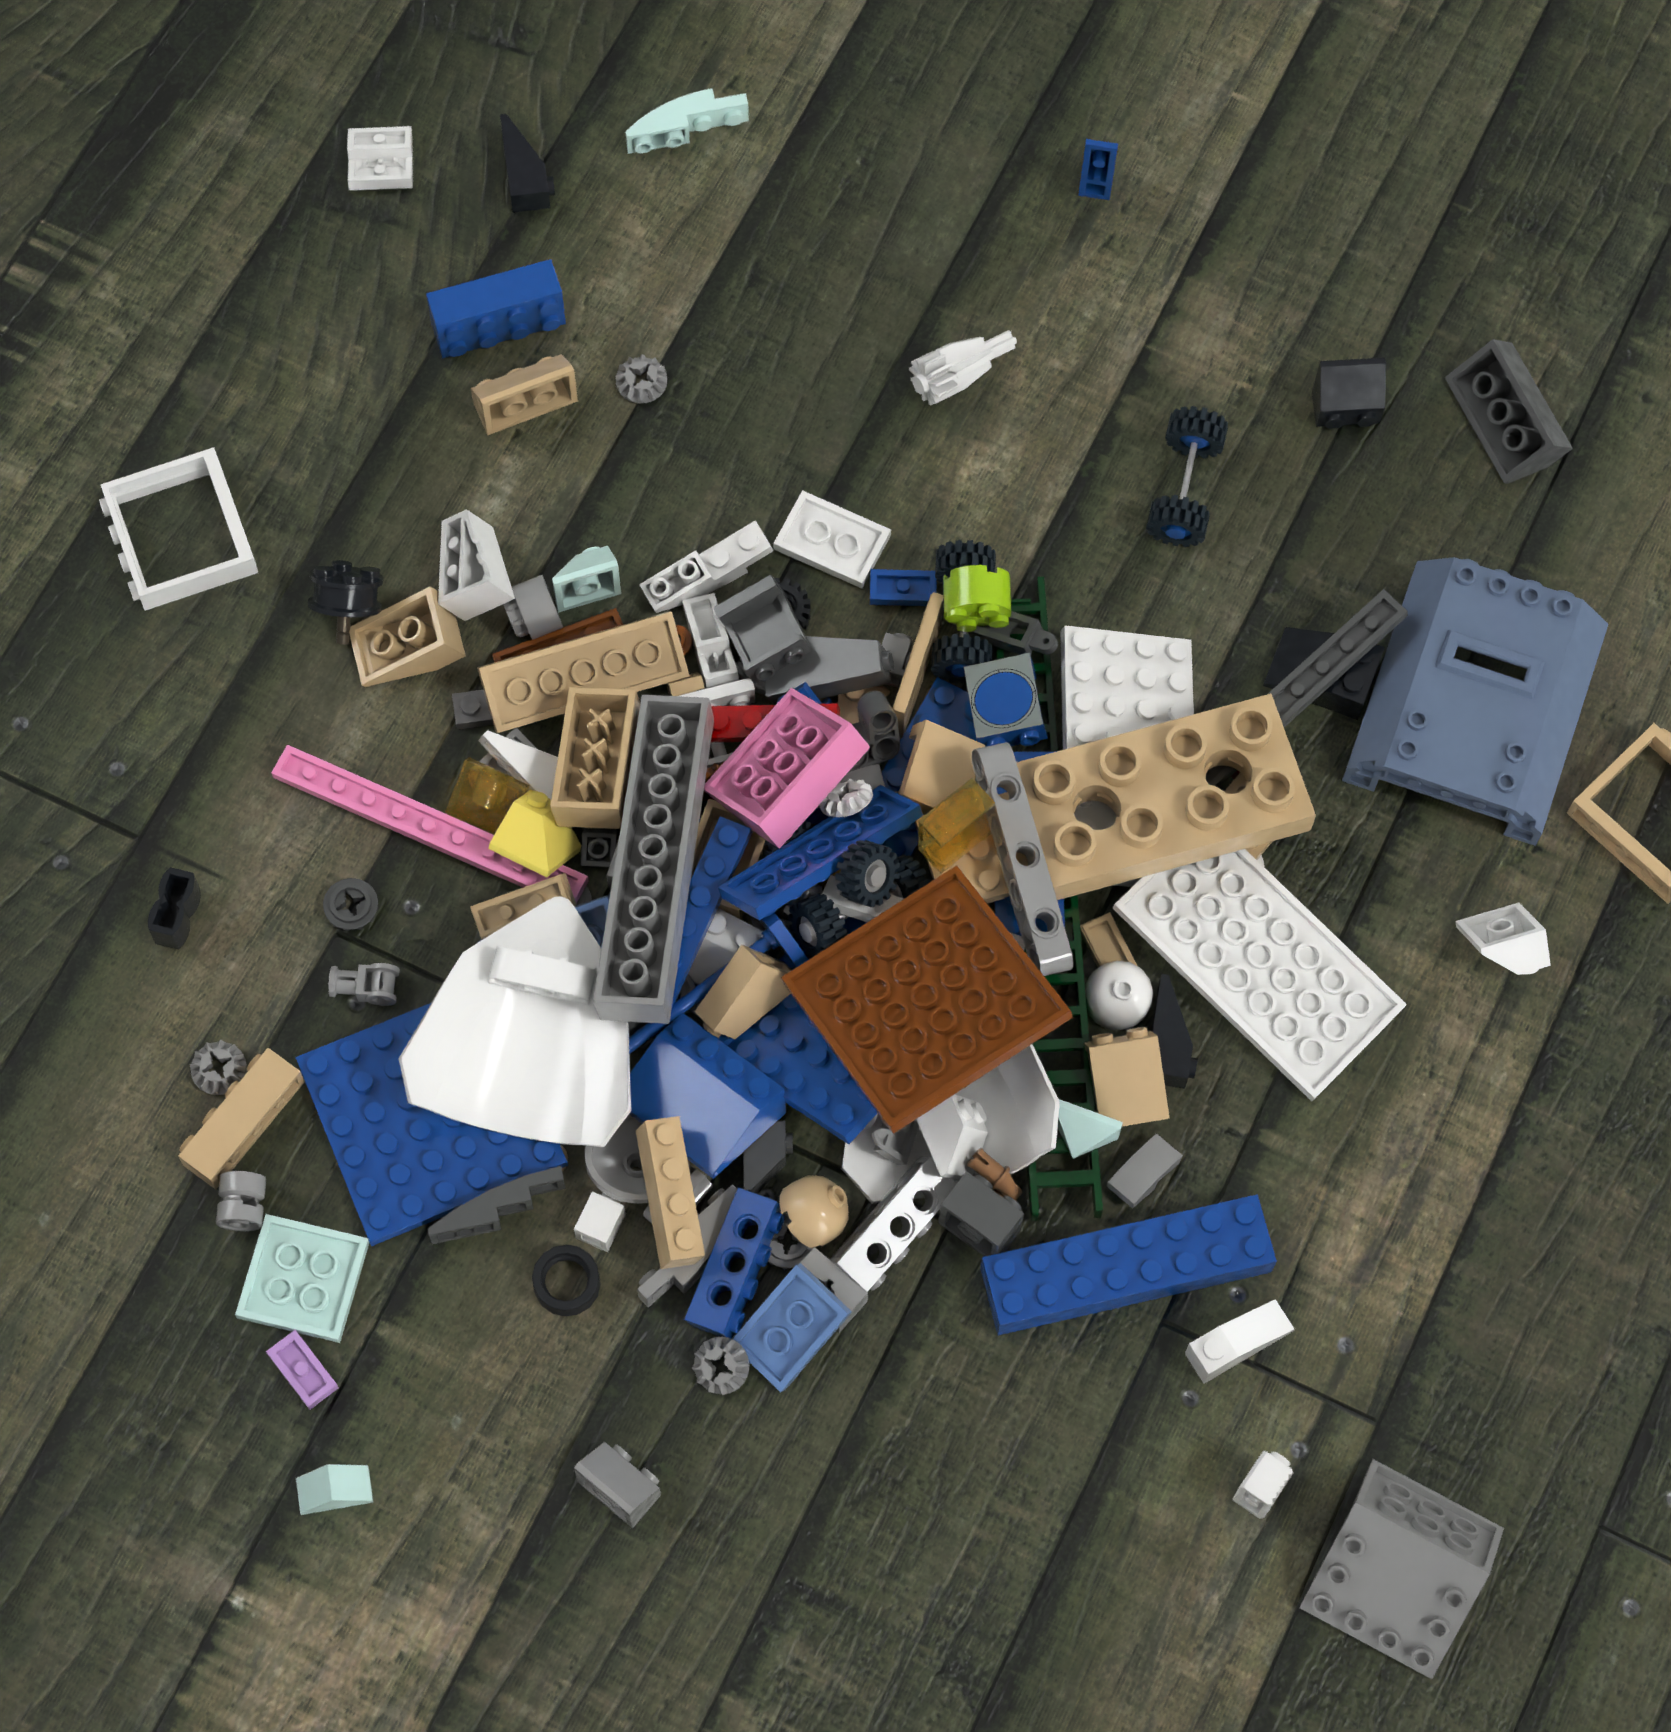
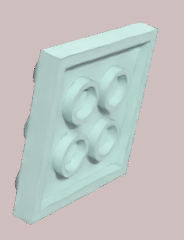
[235,1214,370,1343]

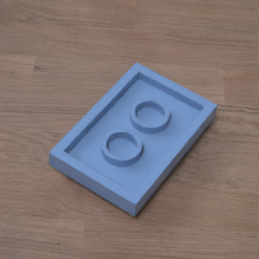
[733,1263,852,1392]

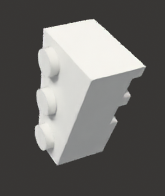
[438,509,515,621]

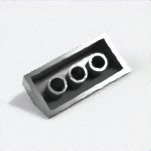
[1445,339,1573,484]

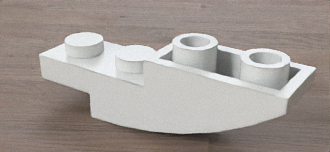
[639,520,774,613]

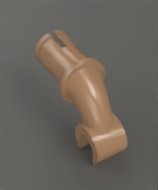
[967,1148,1022,1201]

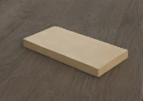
[892,592,944,739]

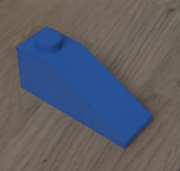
[1078,139,1118,200]

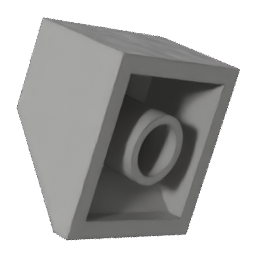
[574,1442,661,1528]

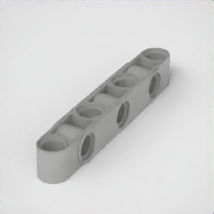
[971,742,1073,976]

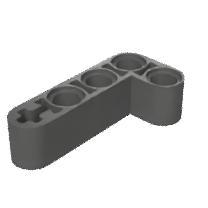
[849,691,900,772]

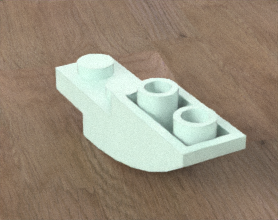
[625,88,749,154]

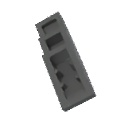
[428,1166,566,1244]

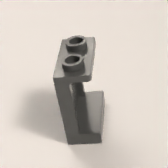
[713,575,813,684]

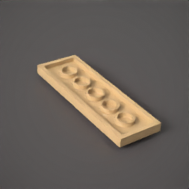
[477,611,690,733]

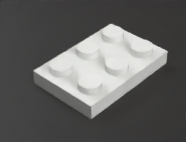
[773,490,891,589]

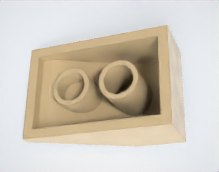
[349,586,466,687]

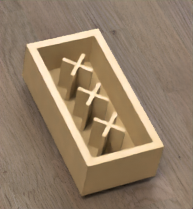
[550,687,640,829]

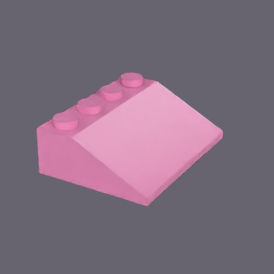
[704,688,870,849]

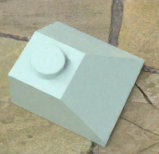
[552,546,621,613]

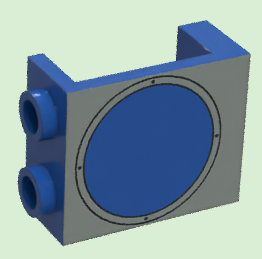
[964,653,1047,747]

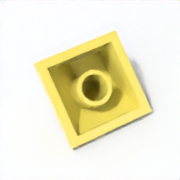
[488,789,581,877]

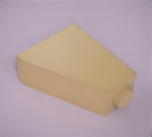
[695,945,792,1039]

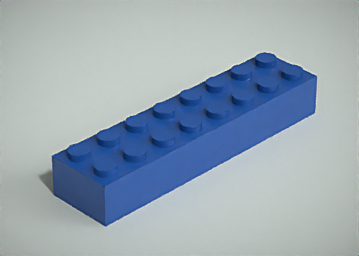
[980,1194,1277,1335]

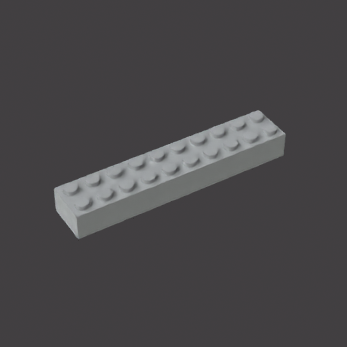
[593,695,714,1024]

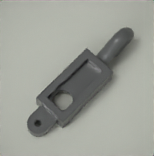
[942,604,1058,655]

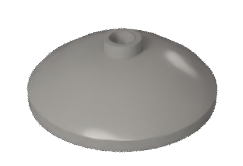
[585,1114,690,1204]

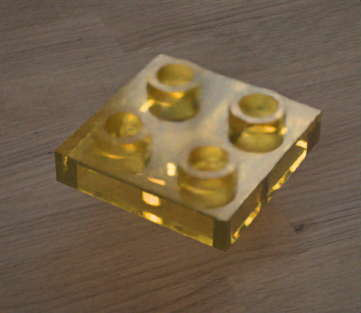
[445,757,530,835]

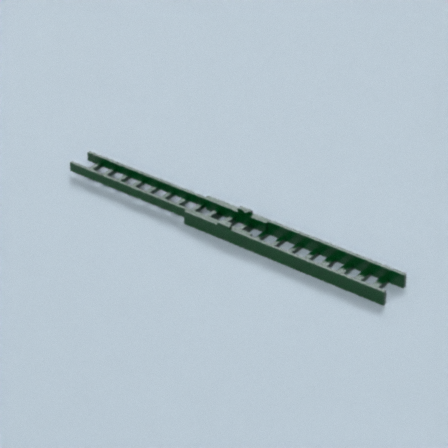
[995,577,1103,1221]

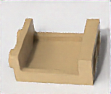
[896,720,985,815]
[1084,1027,1170,1126]

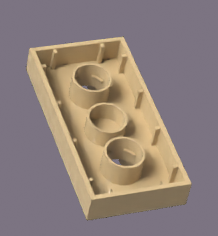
[1016,694,1316,900]

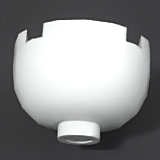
[1085,960,1153,1030]

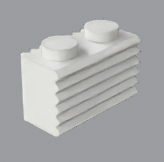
[1233,1451,1293,1519]

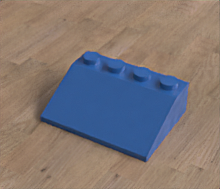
[629,1013,786,1179]

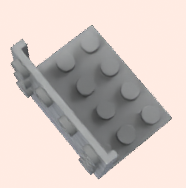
[1300,1459,1504,1679]

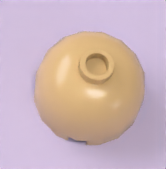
[780,1175,849,1248]

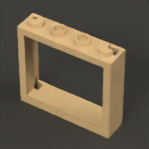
[1567,723,1671,904]

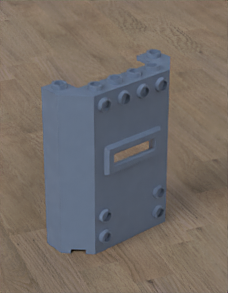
[1342,557,1608,846]

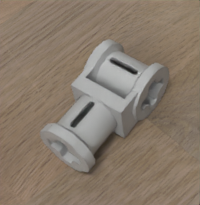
[328,963,400,1006]

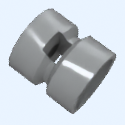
[216,1171,266,1231]

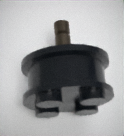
[308,560,384,645]

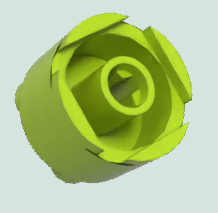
[943,565,1011,632]

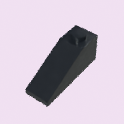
[500,114,555,213]
[1152,974,1198,1089]

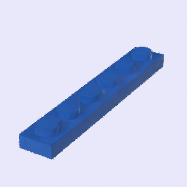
[671,816,753,1010]

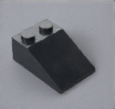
[1263,627,1385,720]

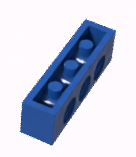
[684,1187,785,1339]

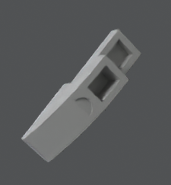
[637,1184,737,1308]

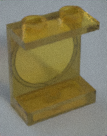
[918,778,995,874]

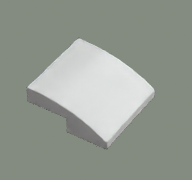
[347,126,413,190]

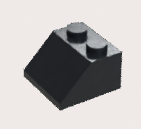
[1312,358,1386,429]

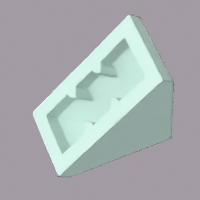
[1058,1099,1123,1159]

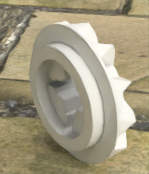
[819,779,873,817]

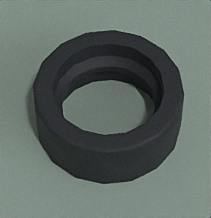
[532,1244,601,1317]

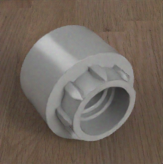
[503,575,563,640]

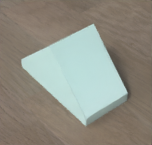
[296,1464,373,1515]

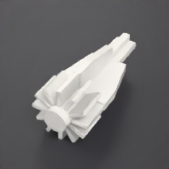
[909,330,1017,405]

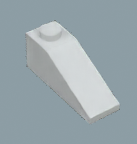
[478,731,558,799]
[1185,1299,1295,1384]

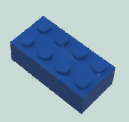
[426,259,566,358]

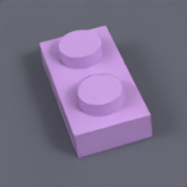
[266,1330,339,1410]

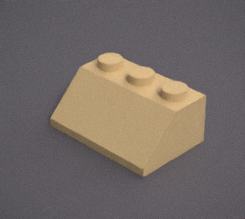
[471,354,578,435]

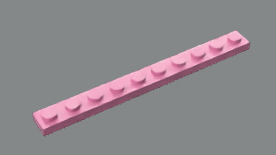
[271,745,589,904]

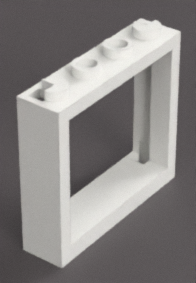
[99,447,258,611]

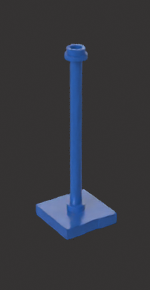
[629,913,809,1054]

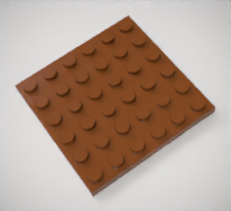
[781,865,1073,1134]

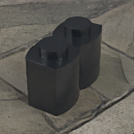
[148,867,201,950]

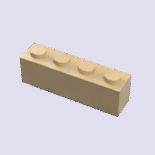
[178,1048,305,1190]
[635,1116,705,1269]

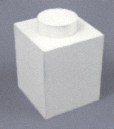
[574,1192,626,1252]

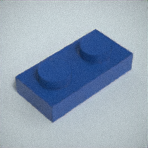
[870,569,937,606]

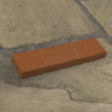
[492,608,623,662]

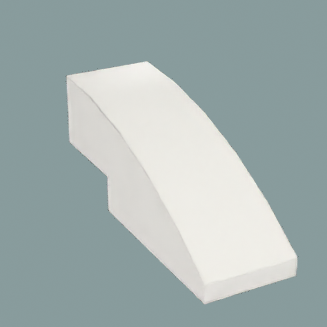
[682,593,739,689]

